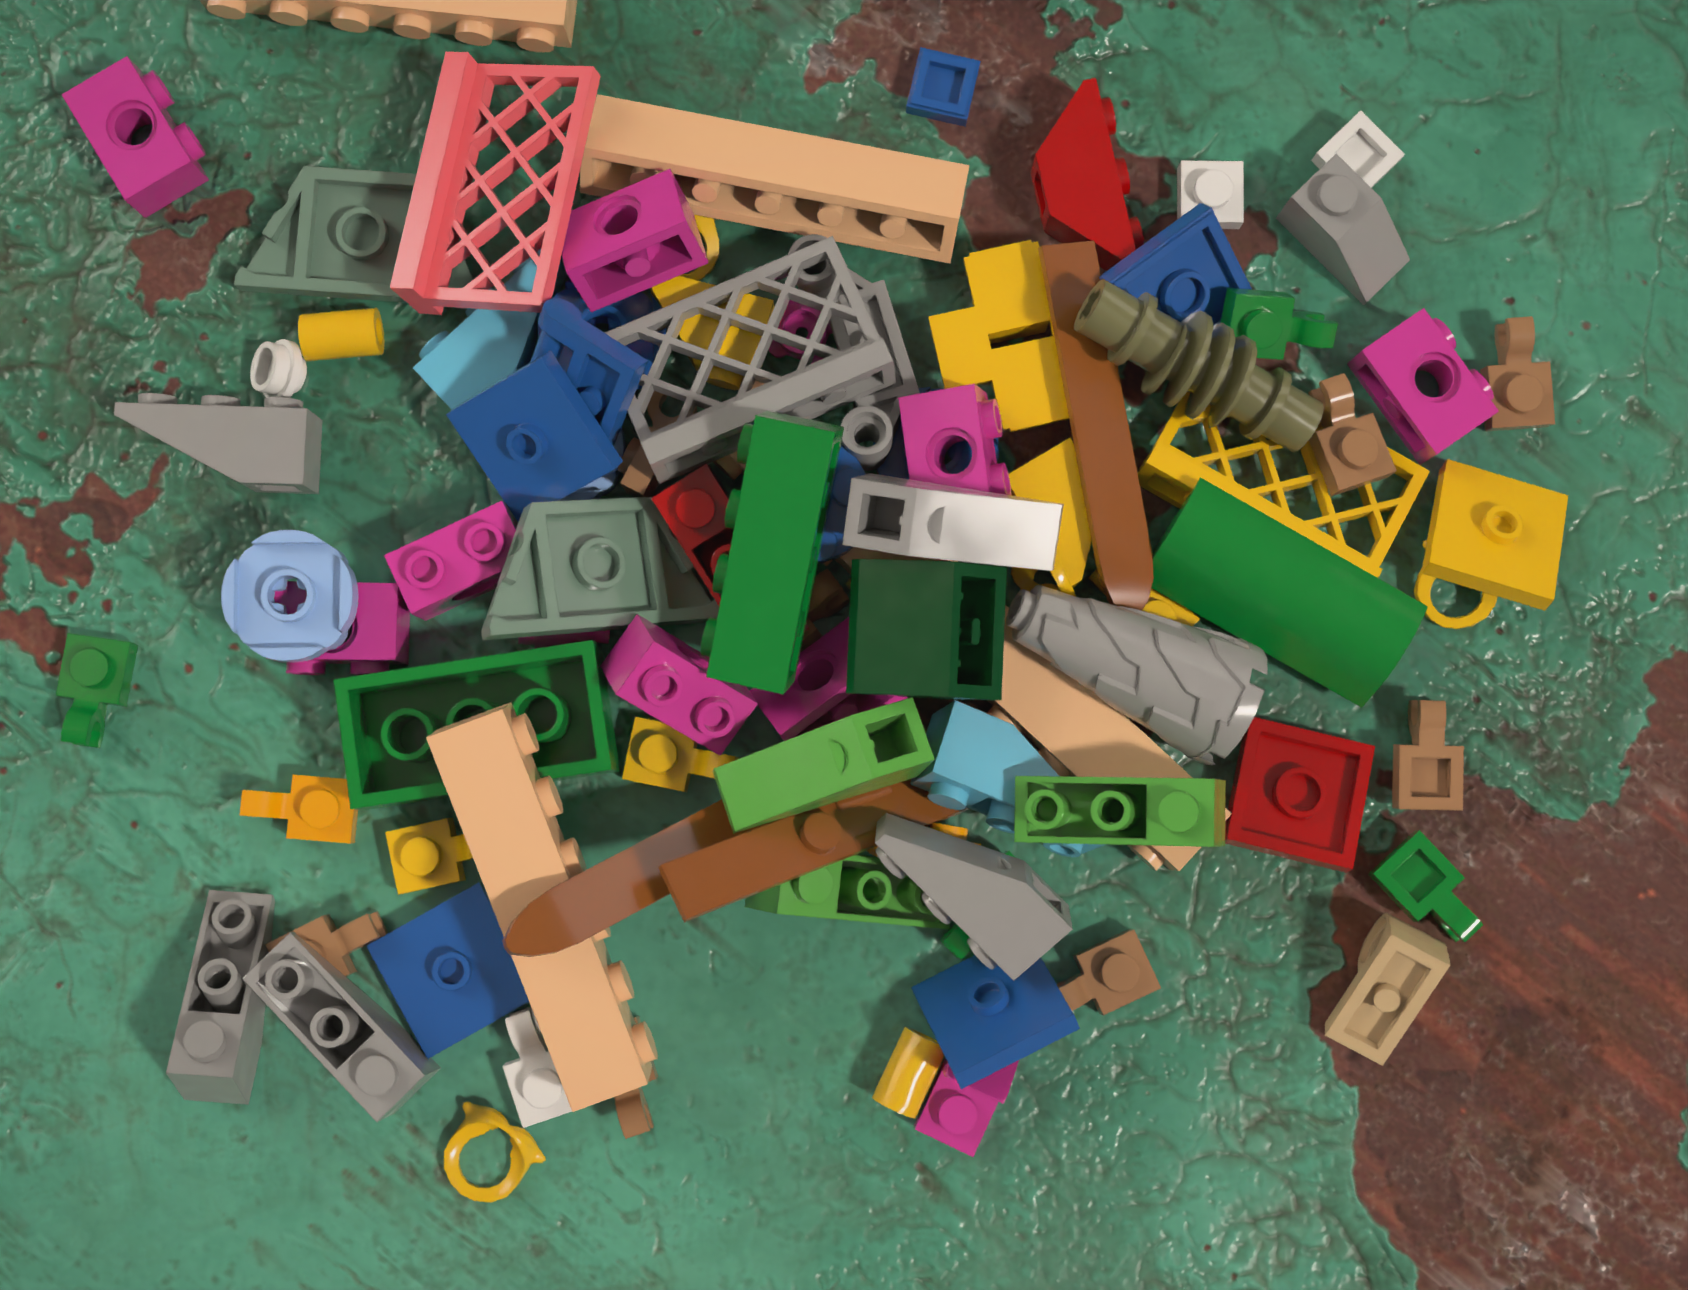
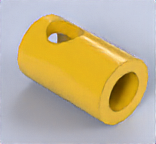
[298,308,384,361]
[872,1026,944,1119]

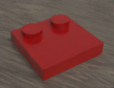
[1225,717,1375,873]

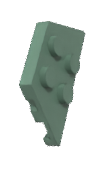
[234,166,473,303]
[481,497,719,640]

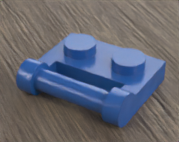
[531,298,648,446]

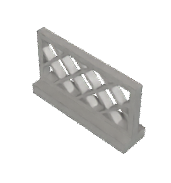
[605,236,896,484]

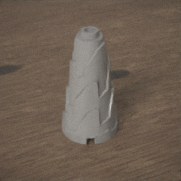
[1006,585,1268,765]

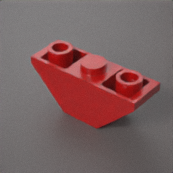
[1030,78,1144,271]

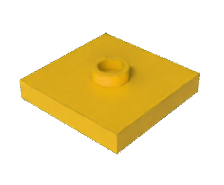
[1421,459,1569,611]

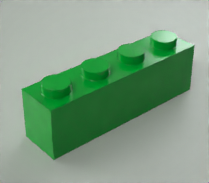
[701,411,844,695]

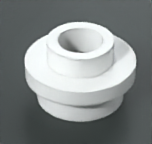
[250,339,307,398]

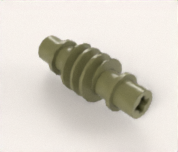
[1074,279,1324,452]

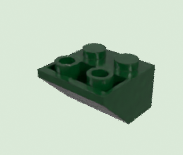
[846,559,1007,700]

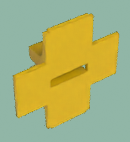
[928,240,1069,432]

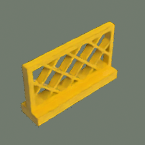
[1137,391,1430,578]

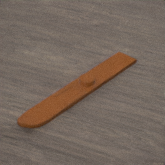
[1038,241,1154,611]
[658,779,969,922]
[502,799,780,957]

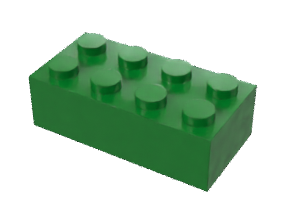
[333,640,620,810]

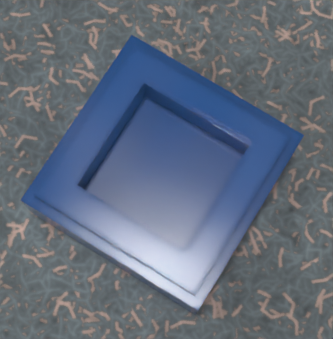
[906,47,981,127]

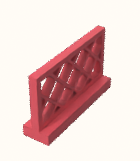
[390,52,601,315]

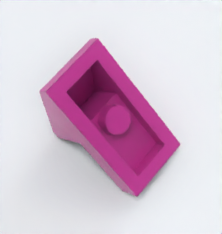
[914,1058,1019,1157]

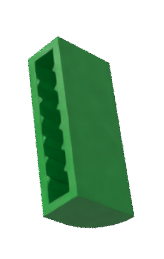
[1151,477,1428,708]

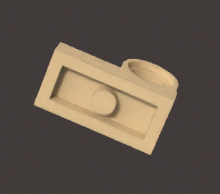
[1325,913,1450,1066]

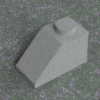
[1276,154,1410,305]

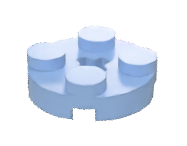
[221,530,359,662]

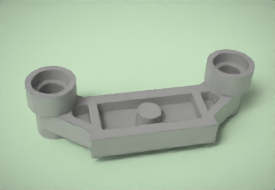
[788,234,920,471]

